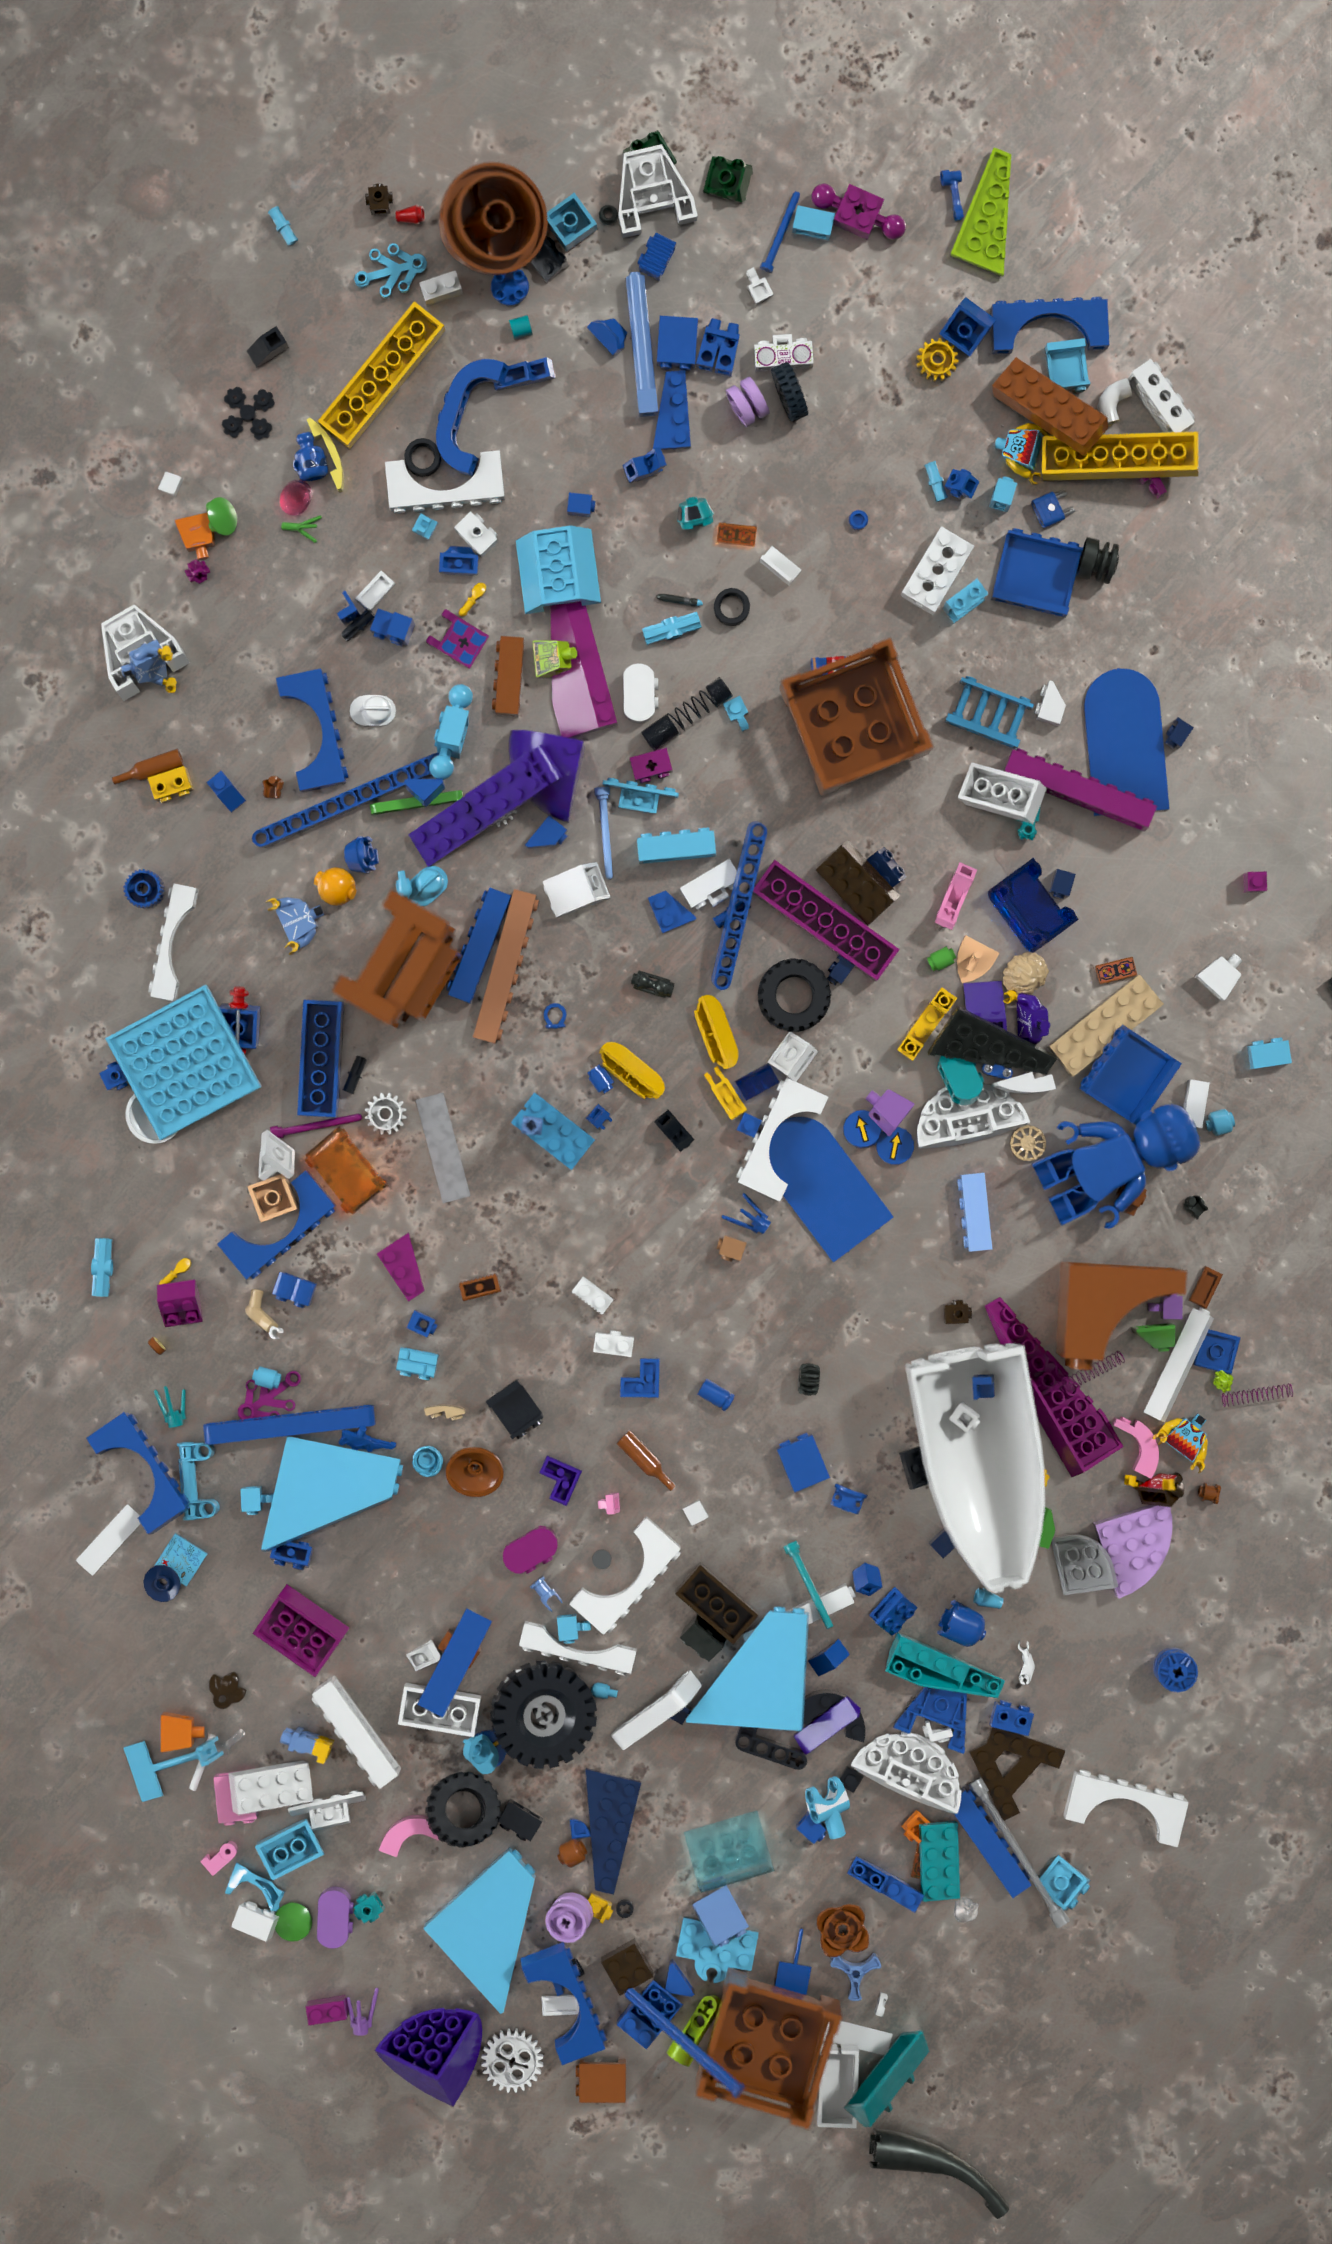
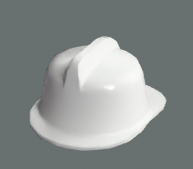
[350,695,396,726]

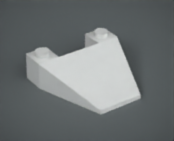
[618,144,698,238]
[101,605,190,701]

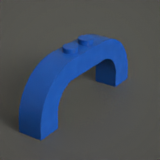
[436,359,509,477]

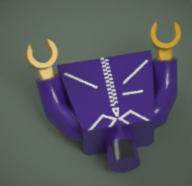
[1003,990,1050,1045]

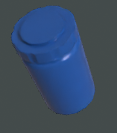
[697,1378,735,1411]

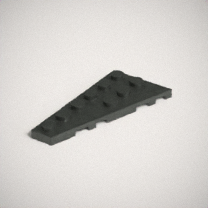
[928,1006,1057,1074]

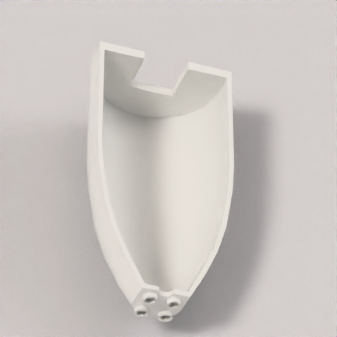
[905,1343,1045,1593]

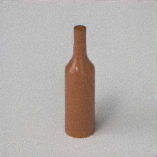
[112,748,184,785]
[616,1430,676,1491]

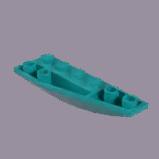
[885,1632,1005,1698]

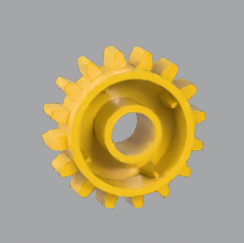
[916,338,959,382]

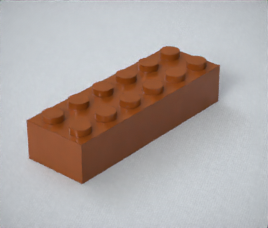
[992,357,1108,457]

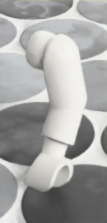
[1018,1641,1035,1685]

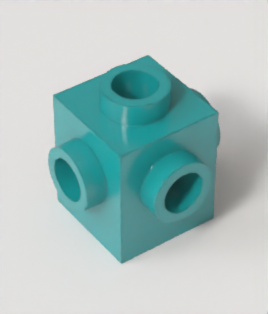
[353,1891,385,1923]

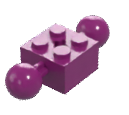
[811,183,906,240]

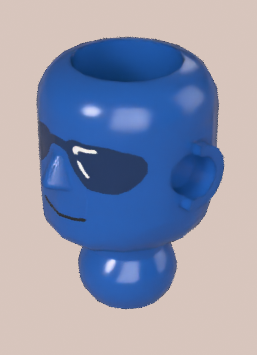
[293,432,328,482]

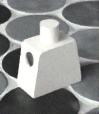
[1195,954,1242,1001]

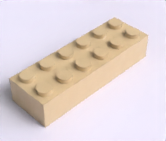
[1047,974,1164,1077]

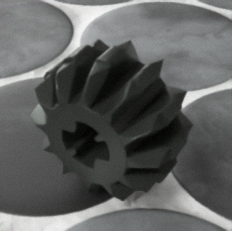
[798,1363,820,1396]

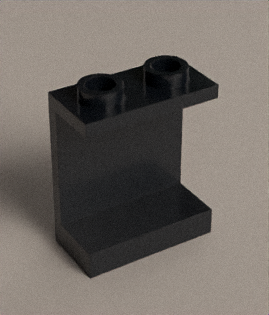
[486,1379,544,1439]

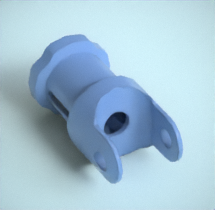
[530,1576,563,1612]

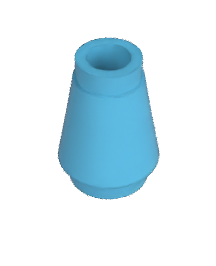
[973,1588,1003,1609]

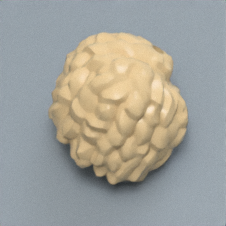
[1002,952,1049,995]

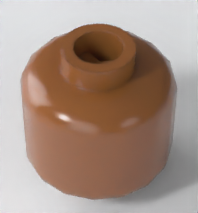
[557,1839,587,1868]

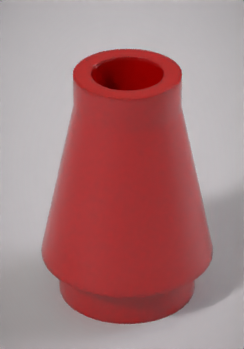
[396,204,425,224]

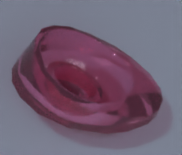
[280,479,312,516]

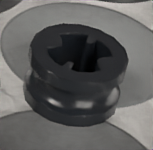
[616,1899,634,1918]

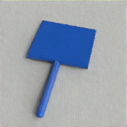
[775,1928,811,1995]

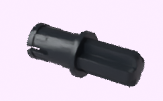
[341,608,375,641]
[342,1056,367,1094]

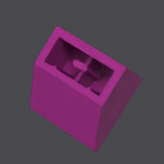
[157,1279,203,1327]

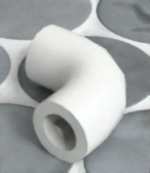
[1097,378,1132,426]

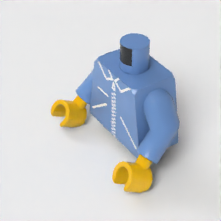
[120,640,177,693]
[265,897,325,955]

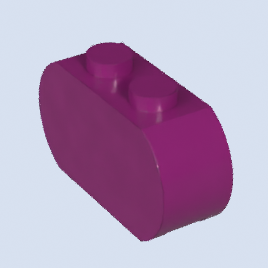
[503,1526,558,1574]

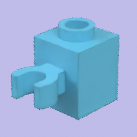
[240,1486,274,1515]
[557,1614,591,1644]

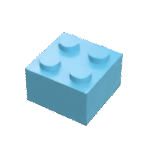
[547,193,597,252]

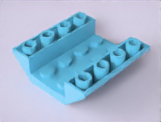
[516,525,601,614]

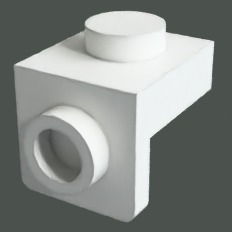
[922,1720,953,1743]

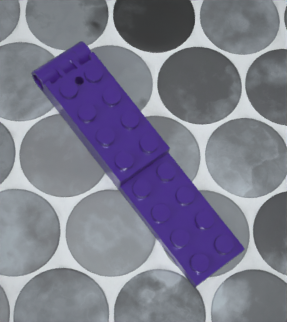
[408,744,563,867]

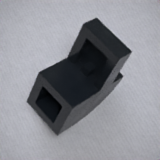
[654,1110,695,1152]

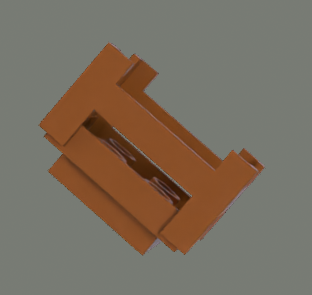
[779,638,933,796]
[332,890,463,1029]
[696,1967,842,2129]

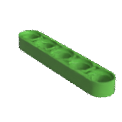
[370,790,463,815]

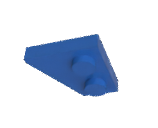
[648,891,696,934]

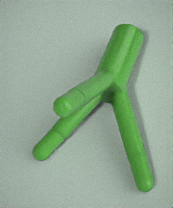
[281,515,322,543]

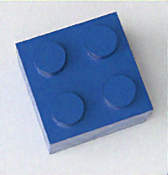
[939,297,996,357]

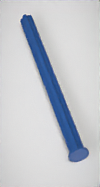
[625,1988,745,2098]

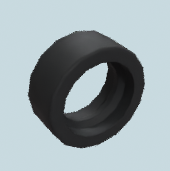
[404,438,442,477]
[714,588,750,626]

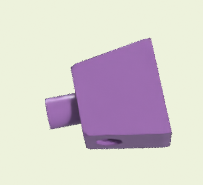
[866,1089,915,1137]

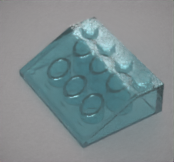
[684,1811,775,1893]

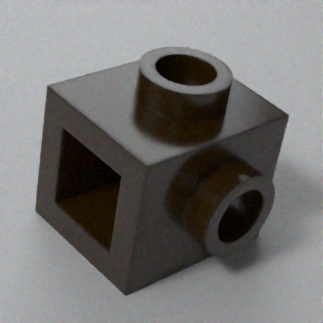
[943,1300,972,1324]

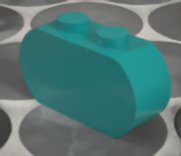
[937,1056,984,1106]

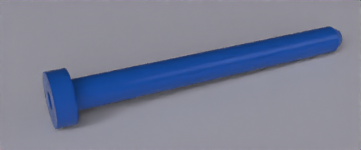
[760,191,800,273]

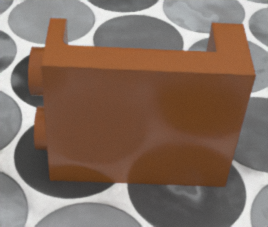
[576,2059,626,2103]

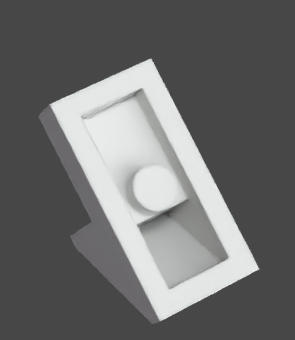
[406,1640,441,1671]

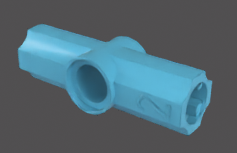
[642,612,702,645]
[91,1238,113,1297]

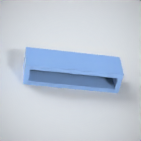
[957,1173,992,1252]

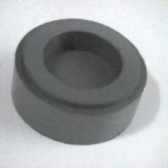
[592,1549,612,1569]

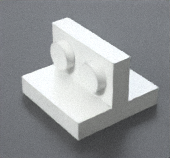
[768,1032,818,1082]
[258,1130,295,1181]

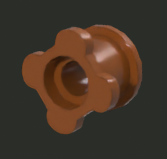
[1198,1482,1221,1504]

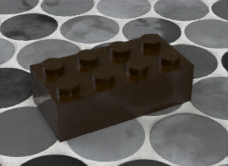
[816,840,900,926]
[675,1562,759,1644]

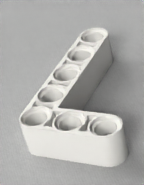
[611,1670,702,1750]

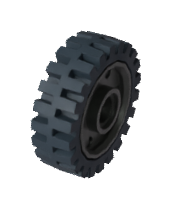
[771,362,808,422]

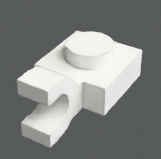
[746,267,774,304]

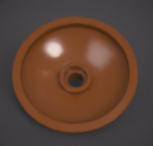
[446,1447,504,1497]

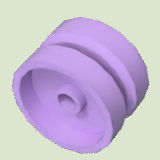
[725,376,770,427]
[545,1892,593,1943]

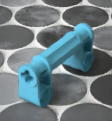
[177,1442,220,1520]

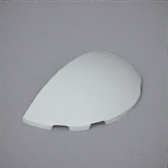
[917,1083,1030,1148]
[851,1732,961,1814]

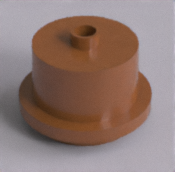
[439,162,548,275]

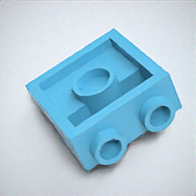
[1039,1855,1091,1911]

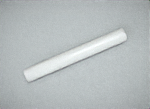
[189,1734,216,1791]

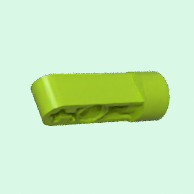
[667,1995,721,2067]

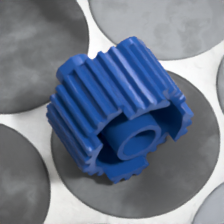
[123,869,165,909]

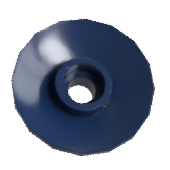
[143,1565,181,1602]

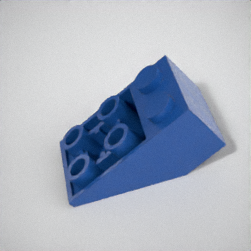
[617,1980,683,2050]

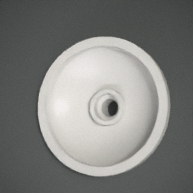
[126,1094,178,1143]

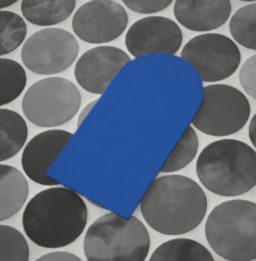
[1084,668,1170,816]
[769,1117,894,1262]

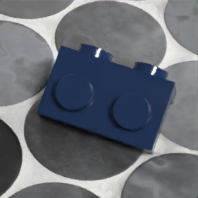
[866,847,907,887]

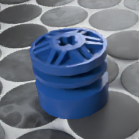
[1153,1647,1198,1693]

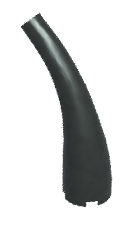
[869,2128,1009,2219]

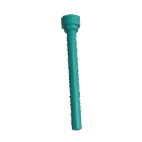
[783,1541,833,1629]

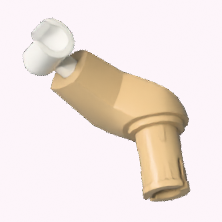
[245,1289,284,1339]

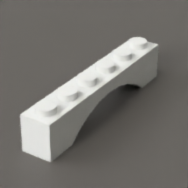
[149,883,199,1001]
[519,1621,637,1675]

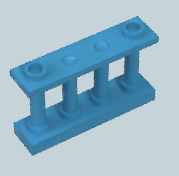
[944,676,1034,749]

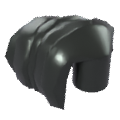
[1184,1195,1208,1220]

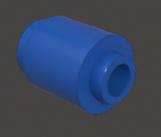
[587,1064,614,1094]

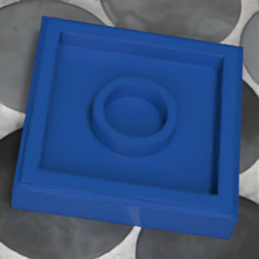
[1193,1329,1241,1374]

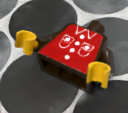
[1124,1472,1185,1507]

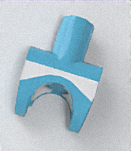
[805,1776,850,1839]

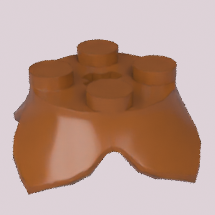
[817,1904,869,1957]

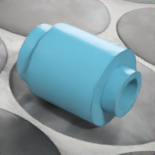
[252,1366,282,1389]

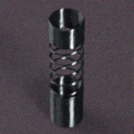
[641,677,733,751]

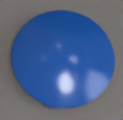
[491,269,529,305]

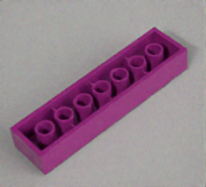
[1004,748,1157,832]
[753,860,900,982]

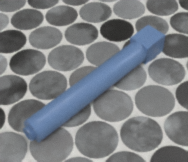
[626,272,658,417]

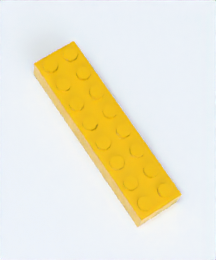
[318,301,446,450]
[1042,432,1199,481]

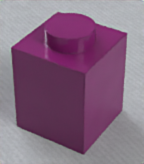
[1244,871,1267,893]

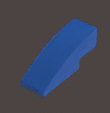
[493,357,555,390]

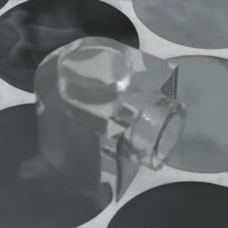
[954,1897,979,1923]

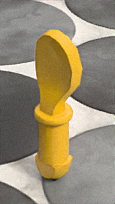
[459,582,486,617]
[159,1258,191,1285]

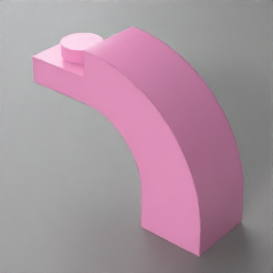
[935,862,977,930]
[1111,1416,1159,1479]
[379,1815,440,1857]

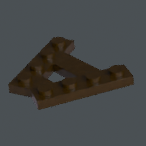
[969,1727,1065,1821]

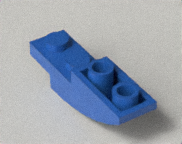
[847,1856,925,1913]

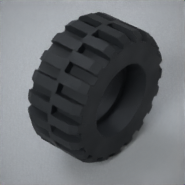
[757,958,831,1032]
[425,1772,501,1848]

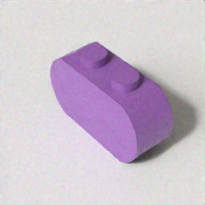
[317,1886,354,1948]

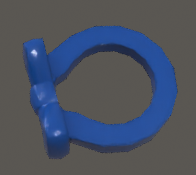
[544,1003,567,1029]

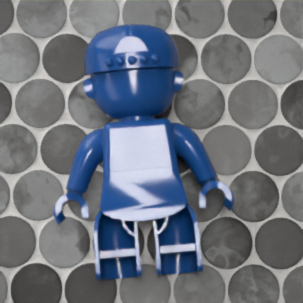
[1031,1104,1200,1229]

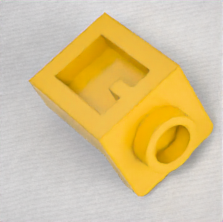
[588,1892,613,1924]

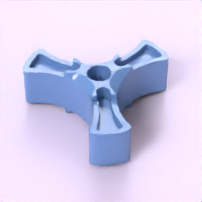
[830,1953,881,2001]

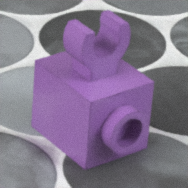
[1148,1294,1183,1319]

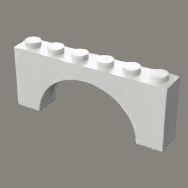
[385,450,505,513]
[736,1078,828,1202]
[569,1516,681,1635]
[1063,1769,1189,1847]

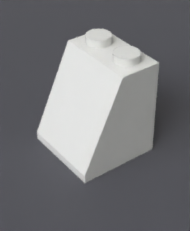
[543,862,611,917]

